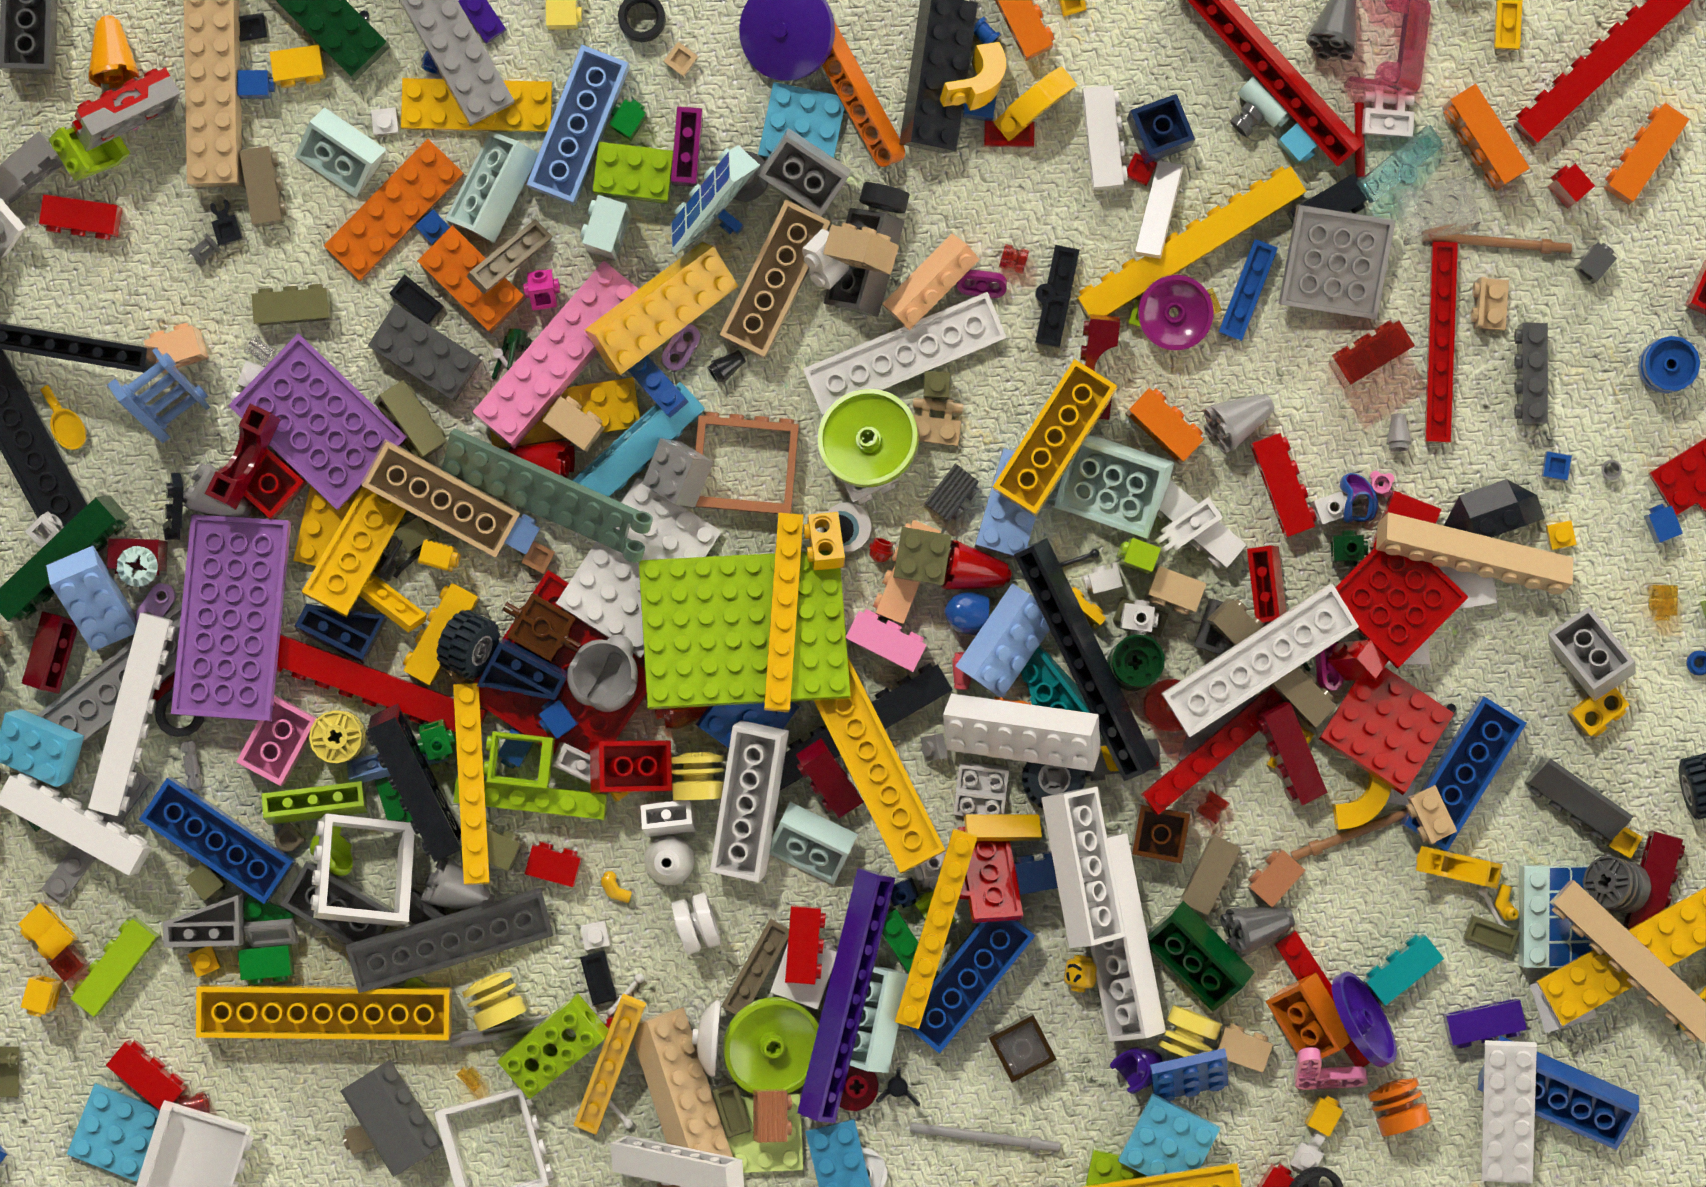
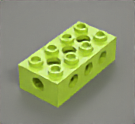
[497,993,609,1100]

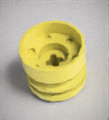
[309,710,367,763]
[671,752,724,800]
[462,971,527,1032]
[1157,1005,1222,1058]

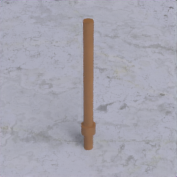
[1421,231,1572,254]
[1290,808,1408,861]

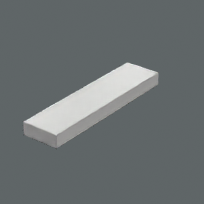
[1135,161,1183,259]

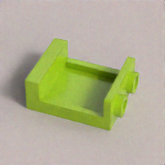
[48,127,131,182]

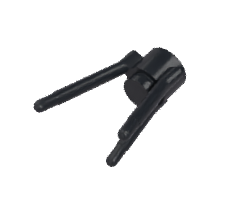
[373,535,422,581]
[876,1067,920,1107]

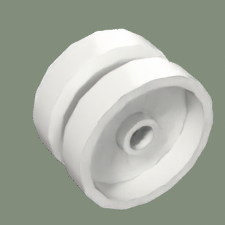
[671,892,721,955]

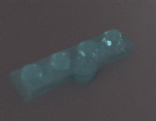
[1356,125,1444,203]

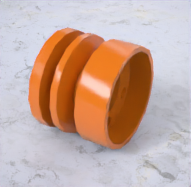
[1367,1078,1432,1136]

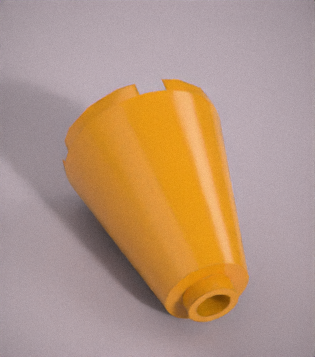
[88,15,139,88]

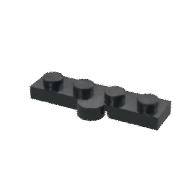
[1035,245,1080,348]

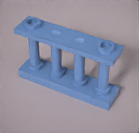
[107,348,210,444]

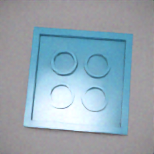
[758,82,845,158]
[67,1083,160,1182]
[1118,1093,1220,1176]

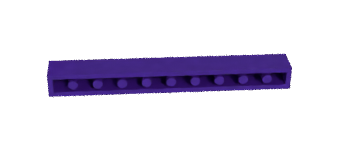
[797,868,896,1123]

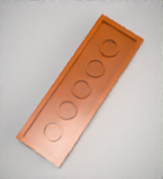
[323,139,464,281]

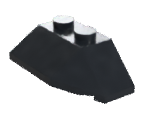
[1443,479,1545,538]

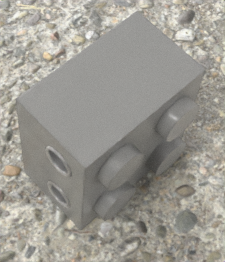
[642,438,714,507]

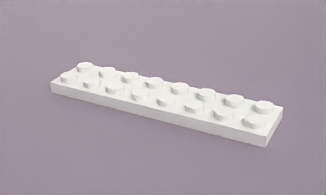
[803,292,1007,415]
[1161,584,1359,737]

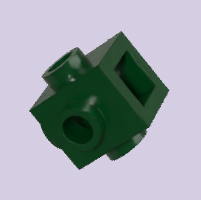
[1330,530,1368,566]

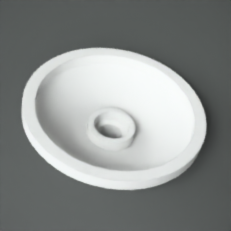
[692,1000,721,1077]

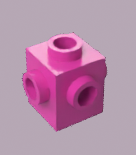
[523,269,561,311]

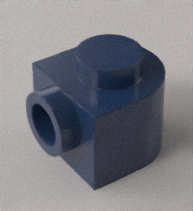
[891,877,919,908]

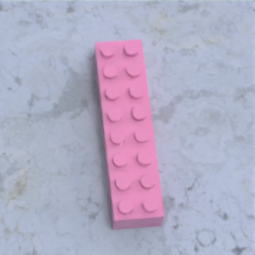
[473,261,638,449]

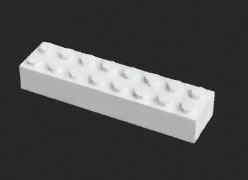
[1091,833,1166,1042]

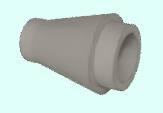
[1386,413,1412,452]

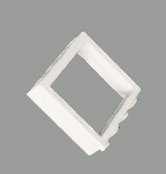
[310,814,415,927]
[434,1087,554,1187]

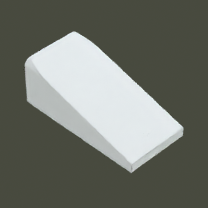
[552,742,591,784]

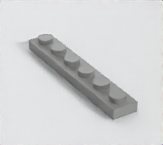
[41,768,152,904]

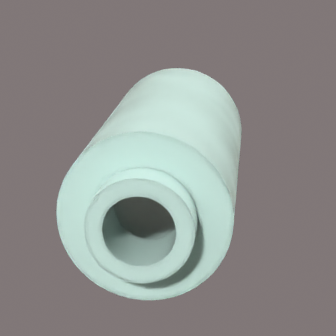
[1237,76,1291,128]

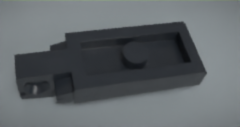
[162,473,184,540]

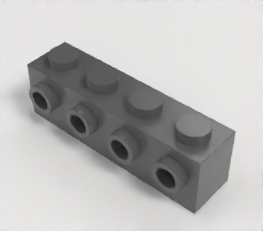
[1514,323,1548,425]

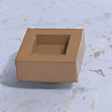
[521,541,555,574]

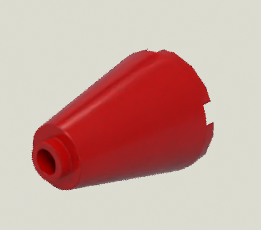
[508,440,575,479]
[941,540,1012,590]

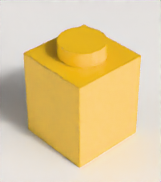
[1304,1095,1343,1137]

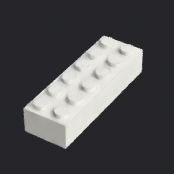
[943,694,1101,771]
[710,721,789,882]
[0,773,153,876]
[1042,787,1125,948]

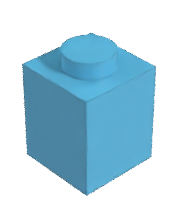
[1277,123,1317,165]

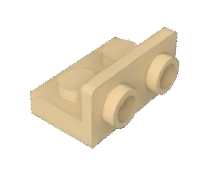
[1471,277,1509,331]
[1406,785,1457,845]

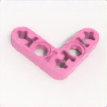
[1294,1048,1368,1090]

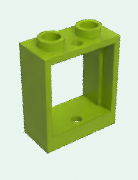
[483,731,555,789]

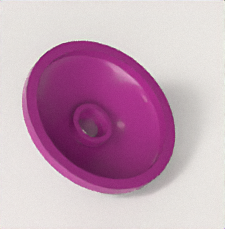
[1138,275,1214,350]

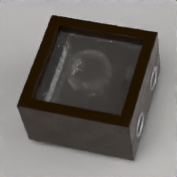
[988,1013,1057,1083]

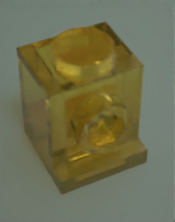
[1647,585,1678,621]

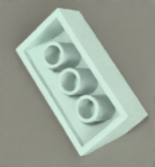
[445,131,539,243]
[850,965,909,1073]

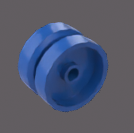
[1638,336,1700,394]

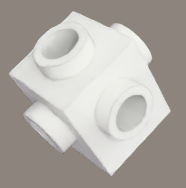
[1120,600,1159,635]
[914,851,946,889]

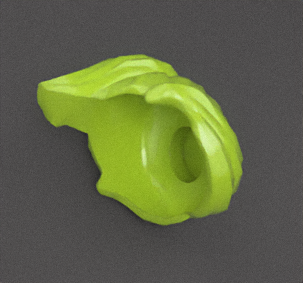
[309,826,353,876]

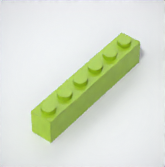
[453,777,608,820]

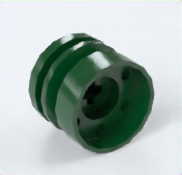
[1107,634,1165,691]

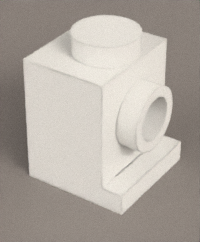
[1311,491,1348,526]
[25,512,64,548]
[1083,562,1123,594]

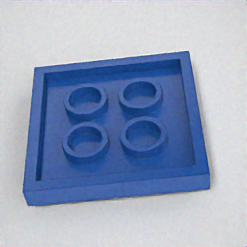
[696,702,799,748]
[1150,1048,1228,1102]

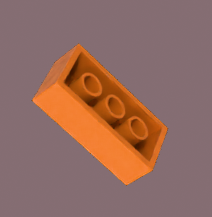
[1443,83,1530,191]
[417,225,526,334]

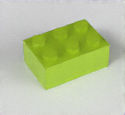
[593,142,673,204]

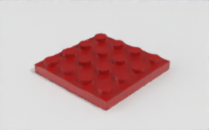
[1335,547,1469,669]
[1319,667,1454,795]

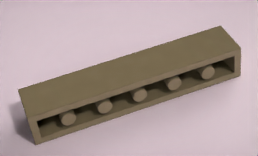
[1207,599,1337,728]

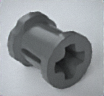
[188,233,221,266]

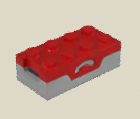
[71,67,181,152]

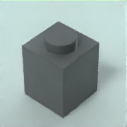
[1574,242,1617,284]

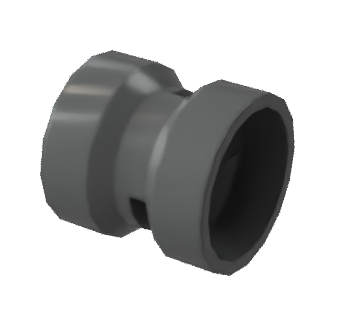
[1230,102,1265,138]

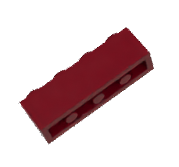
[1255,700,1328,806]
[1623,830,1685,929]

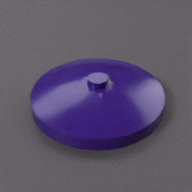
[739,0,835,81]
[1332,971,1397,1068]

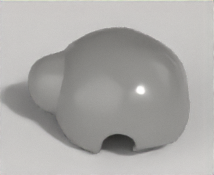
[567,635,638,712]

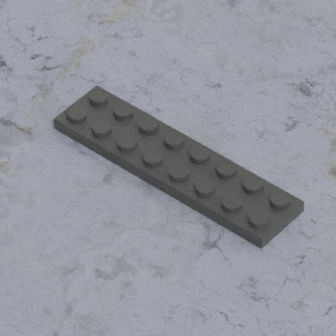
[345,888,553,993]

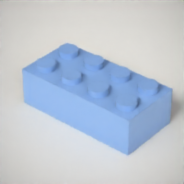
[974,448,1036,557]
[46,546,137,652]
[955,583,1050,698]

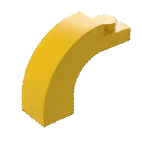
[940,42,1006,111]
[993,66,1078,141]
[1332,773,1391,830]
[1416,846,1503,889]

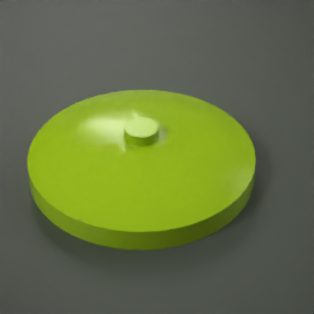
[818,389,919,488]
[722,997,819,1094]

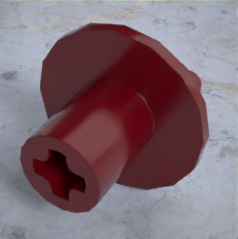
[839,1065,879,1111]

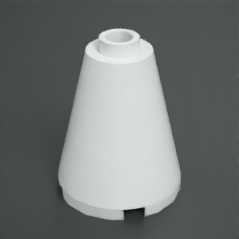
[644,835,695,885]

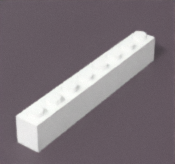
[88,613,175,816]

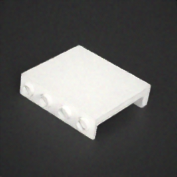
[136,1100,254,1187]

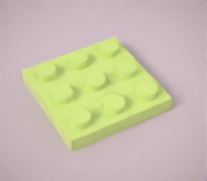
[726,1093,804,1173]

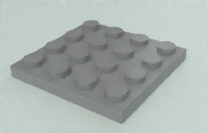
[1279,204,1396,319]

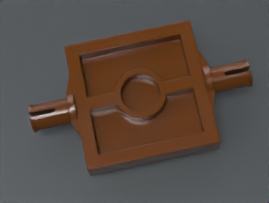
[502,593,581,661]

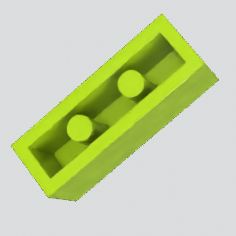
[1116,538,1161,574]

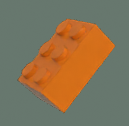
[1125,388,1205,465]
[1265,973,1352,1059]

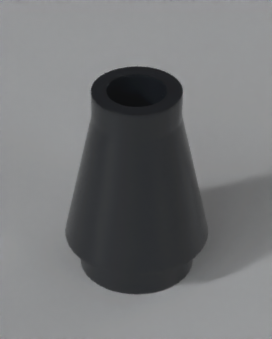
[707,350,746,383]

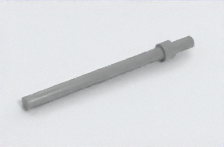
[910,1122,1060,1152]

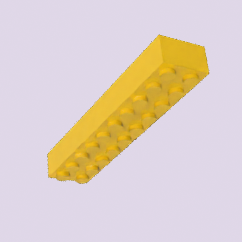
[196,984,452,1040]

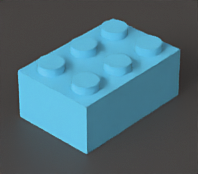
[0,709,84,787]

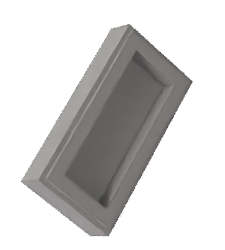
[243,918,300,948]

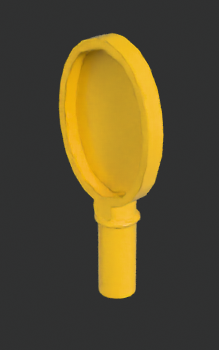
[40,385,86,450]

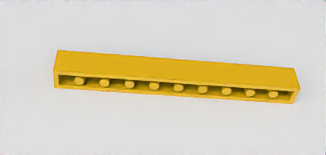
[1077,166,1307,320]

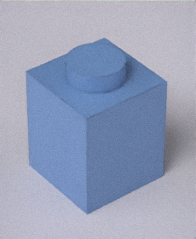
[504,514,540,554]

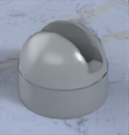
[1601,459,1622,480]

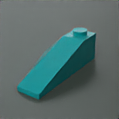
[1021,645,1090,713]

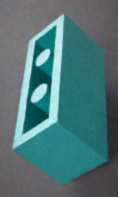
[1363,933,1444,1006]

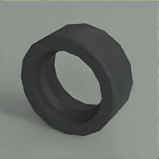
[618,0,666,43]
[859,182,910,214]
[155,690,204,737]

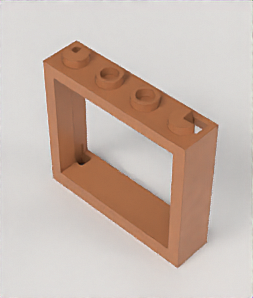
[695,412,799,514]

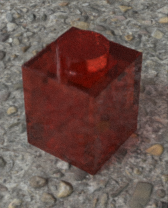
[48,945,90,982]

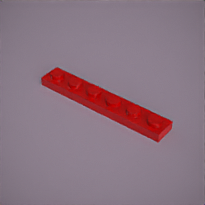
[1274,930,1371,1067]

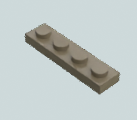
[466,219,553,294]
[721,918,789,1015]

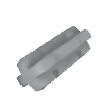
[181,740,202,790]

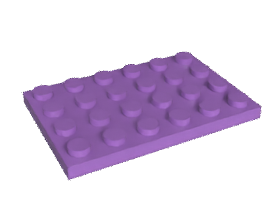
[228,333,407,510]

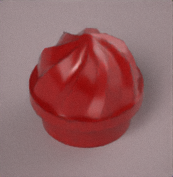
[869,537,893,563]

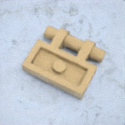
[913,398,963,446]

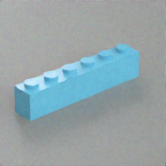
[572,382,705,497]

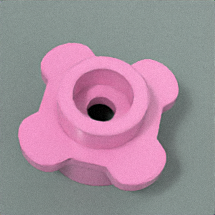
[1370,470,1394,498]

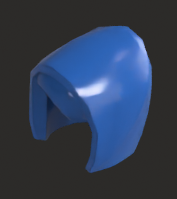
[944,592,989,635]

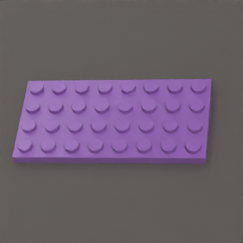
[171,514,291,722]

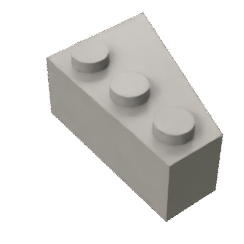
[0,131,64,206]
[163,893,245,947]

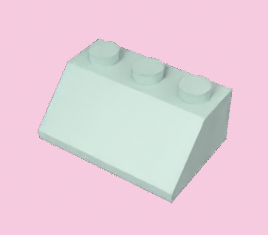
[295,107,386,198]
[769,802,858,885]

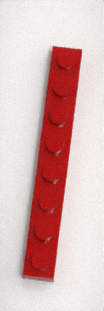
[1424,242,1458,443]
[1141,686,1284,815]

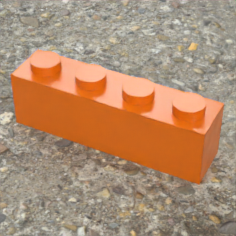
[994,0,1055,62]
[1604,103,1690,205]

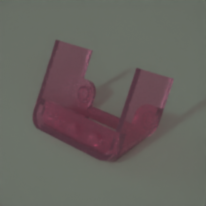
[1344,0,1431,95]

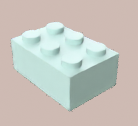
[580,195,631,261]

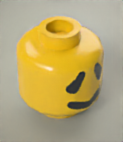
[1064,954,1097,993]

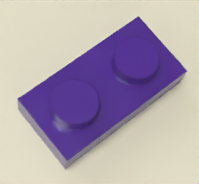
[458,0,507,44]

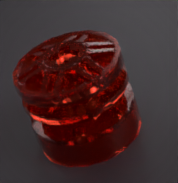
[1143,679,1183,732]

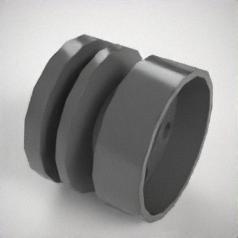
[1583,856,1651,914]

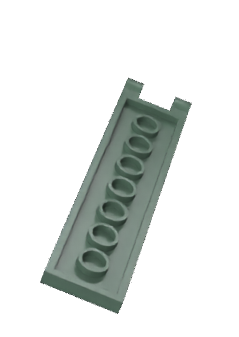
[442,428,653,563]

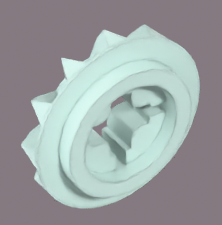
[117,546,158,587]

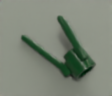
[492,329,532,380]

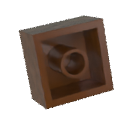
[1130,804,1191,864]

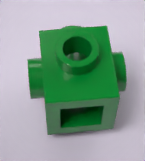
[417,719,456,761]

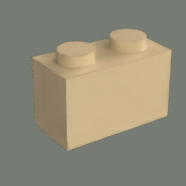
[1215,1023,1273,1073]

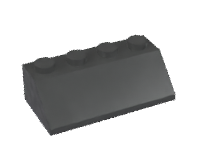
[824,208,905,317]
[1525,757,1634,841]
[340,1059,443,1177]

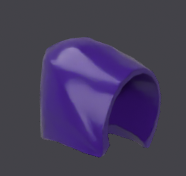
[1110,1047,1163,1094]

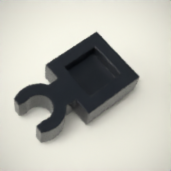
[210,199,244,247]

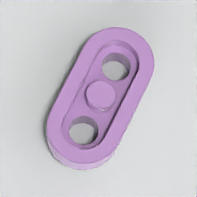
[662,324,700,371]
[135,583,176,623]

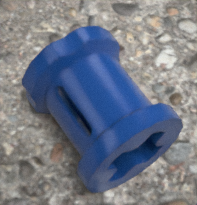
[974,16,1001,44]

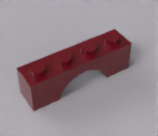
[1080,314,1120,420]
[205,403,281,510]

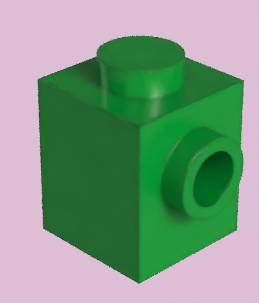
[609,99,647,141]

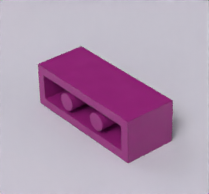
[671,106,703,187]

